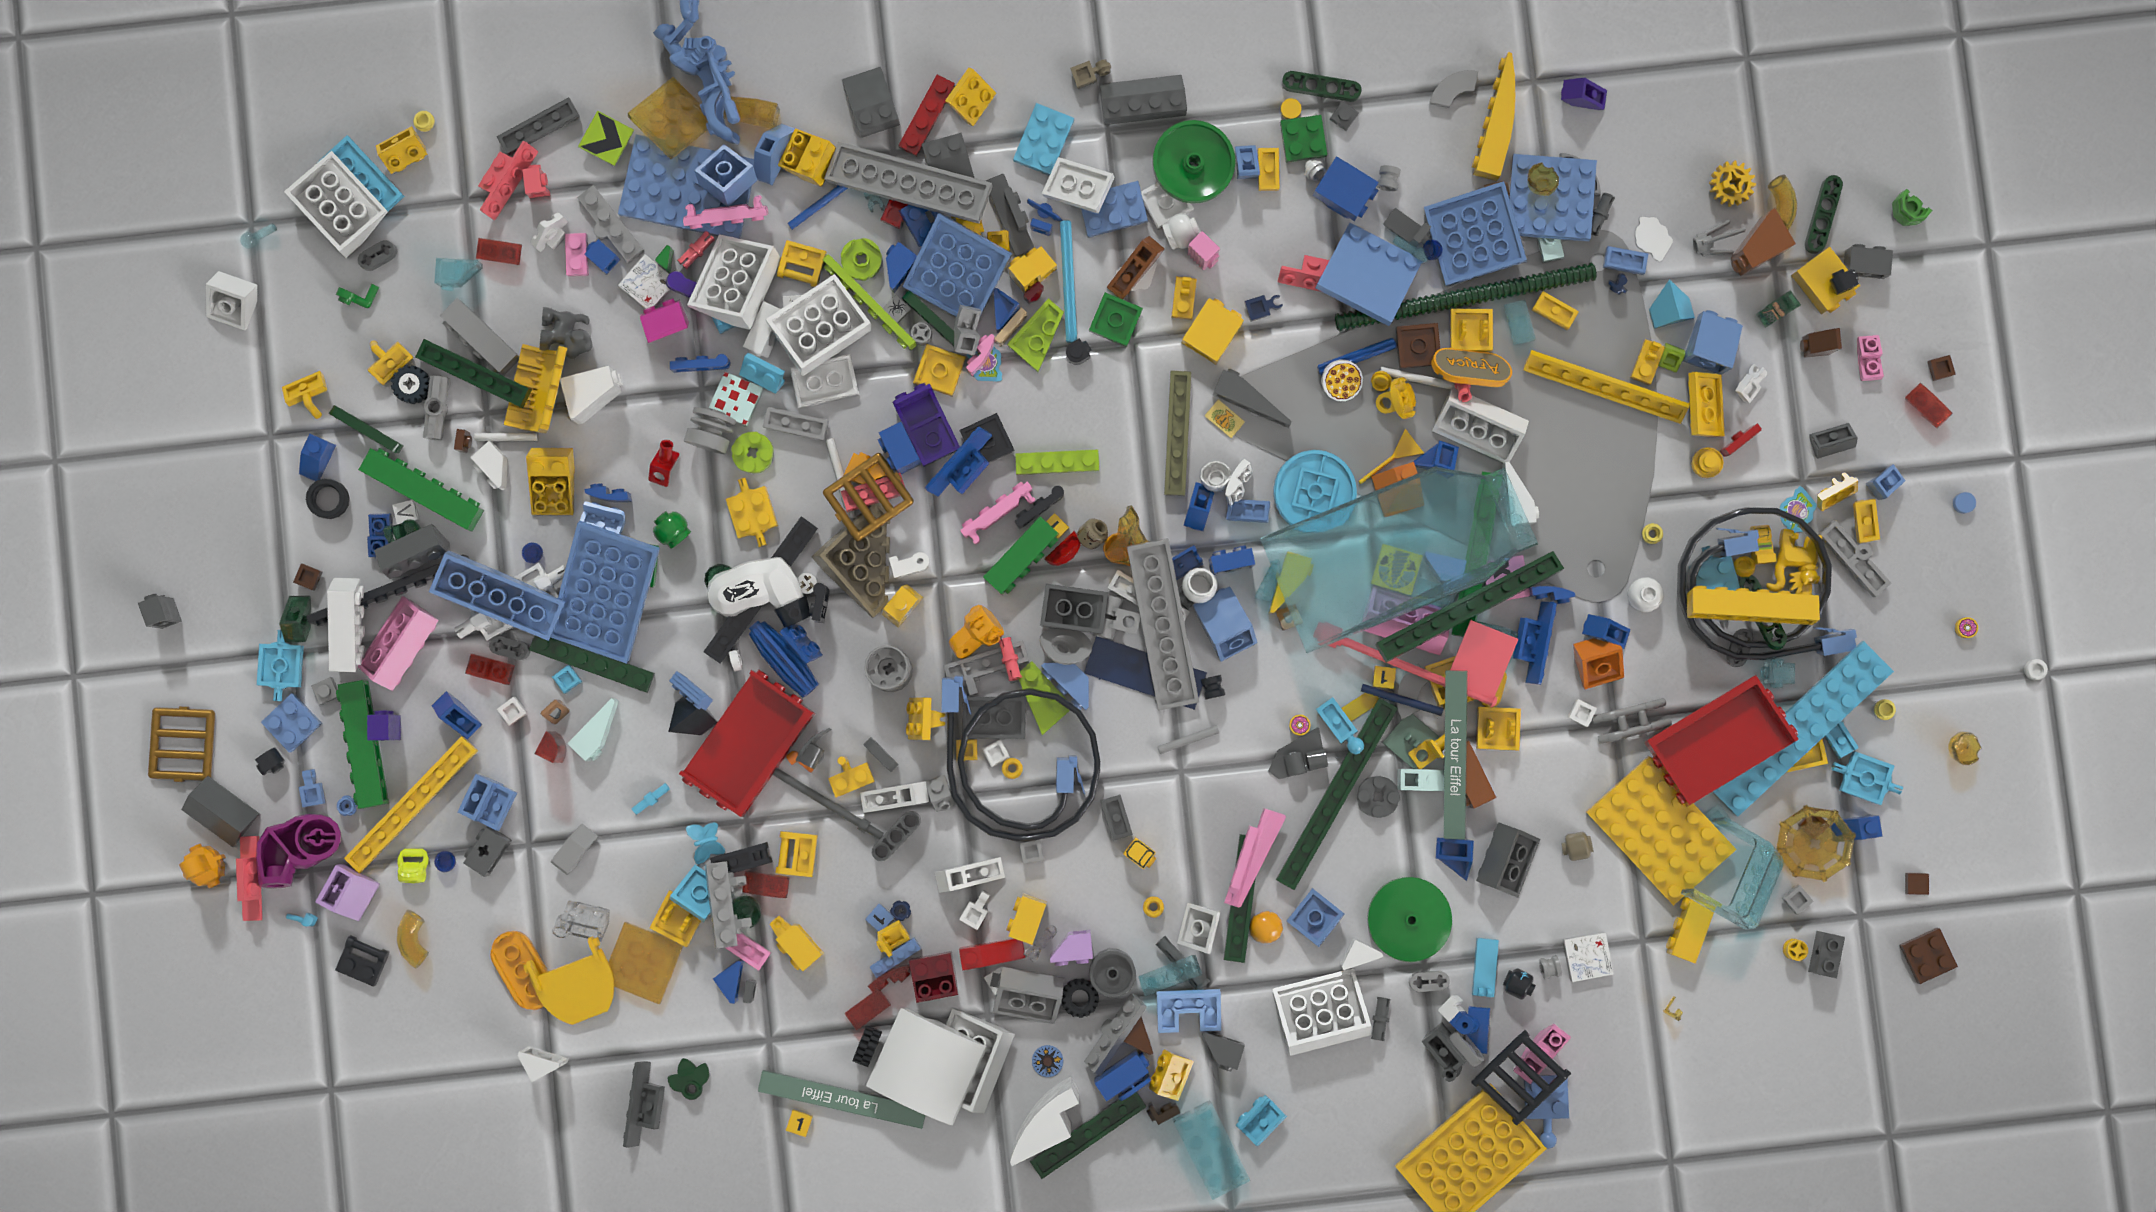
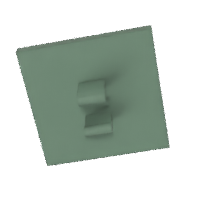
[1382,714,1439,769]

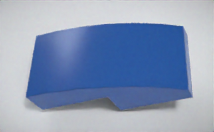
[584,483,632,502]
[367,514,392,557]
[1529,586,1576,604]
[1467,1006,1490,1054]

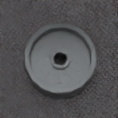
[1089,948,1136,997]

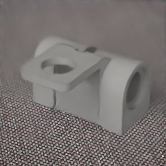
[1093,595,1141,641]

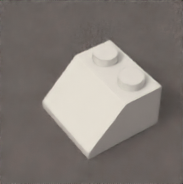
[206,271,257,330]

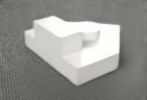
[531,213,568,252]

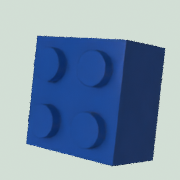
[877,422,922,474]

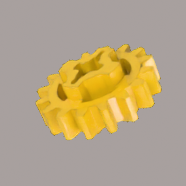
[1709,160,1756,207]

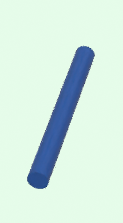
[787,185,848,230]

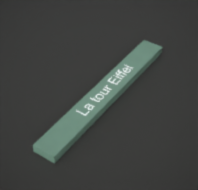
[1444,670,1468,840]
[758,1070,925,1129]

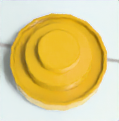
[1691,447,1724,478]

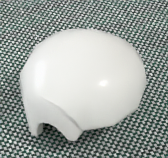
[1200,461,1231,492]

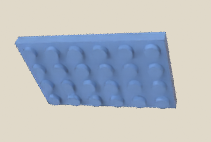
[618,134,754,239]
[551,520,660,664]

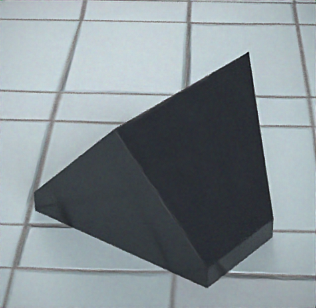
[668,696,717,735]

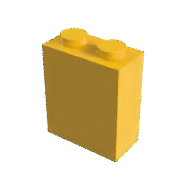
[1791,247,1860,314]
[1181,298,1244,365]

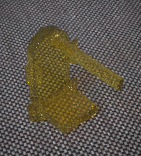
[1663,996,1683,1021]

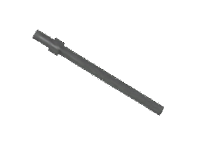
[773,768,884,840]

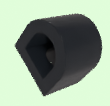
[1829,269,1859,295]
[1066,338,1092,365]
[255,747,285,775]

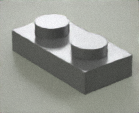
[1100,795,1133,841]

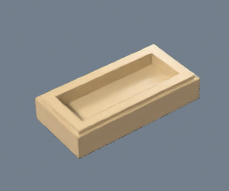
[994,307,1027,347]

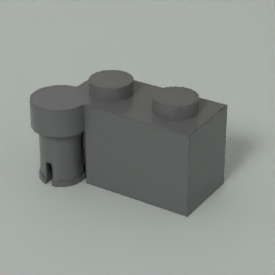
[1422,1022,1467,1082]

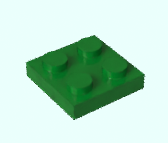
[1280,115,1327,163]
[1089,292,1143,347]

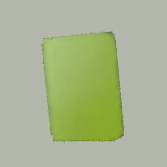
[1658,343,1685,373]

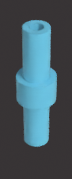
[632,783,670,815]

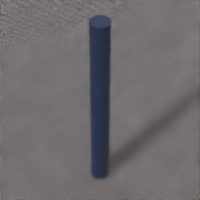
[1360,684,1444,716]

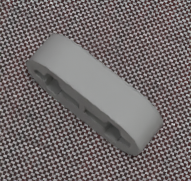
[1409,971,1450,992]
[1450,1030,1484,1067]

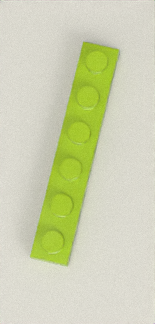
[822,254,917,350]

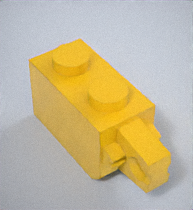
[769,915,824,971]

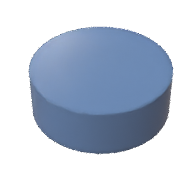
[1953,492,1976,514]

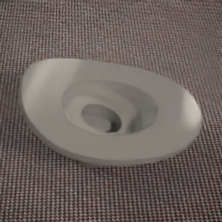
[1039,628,1092,665]

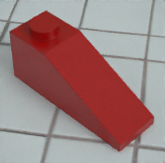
[959,938,1026,971]

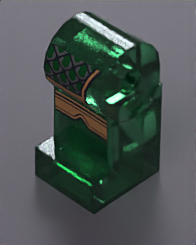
[1756,290,1801,328]

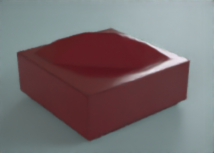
[1024,281,1044,304]

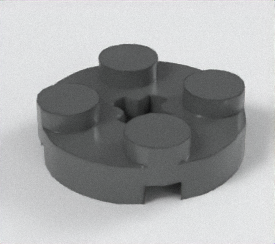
[1357,776,1400,818]

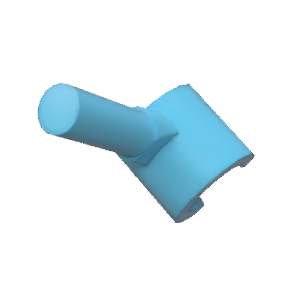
[286,913,318,927]

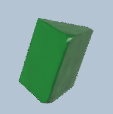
[655,245,674,274]

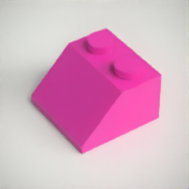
[640,298,689,343]

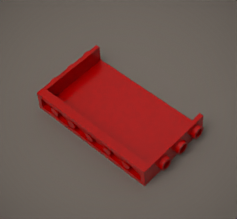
[679,669,816,817]
[1645,675,1799,807]

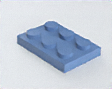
[1081,181,1148,238]

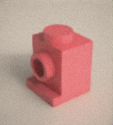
[522,165,551,198]

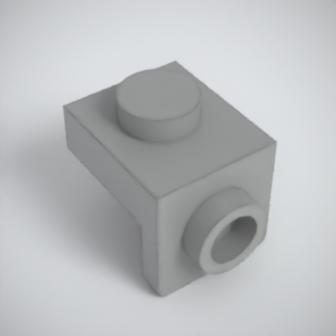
[926,775,956,812]

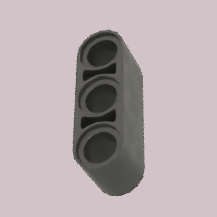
[872,811,921,861]

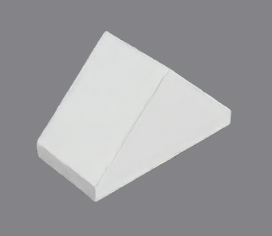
[1340,938,1383,971]

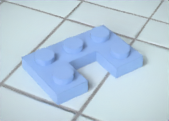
[1157,989,1221,1033]

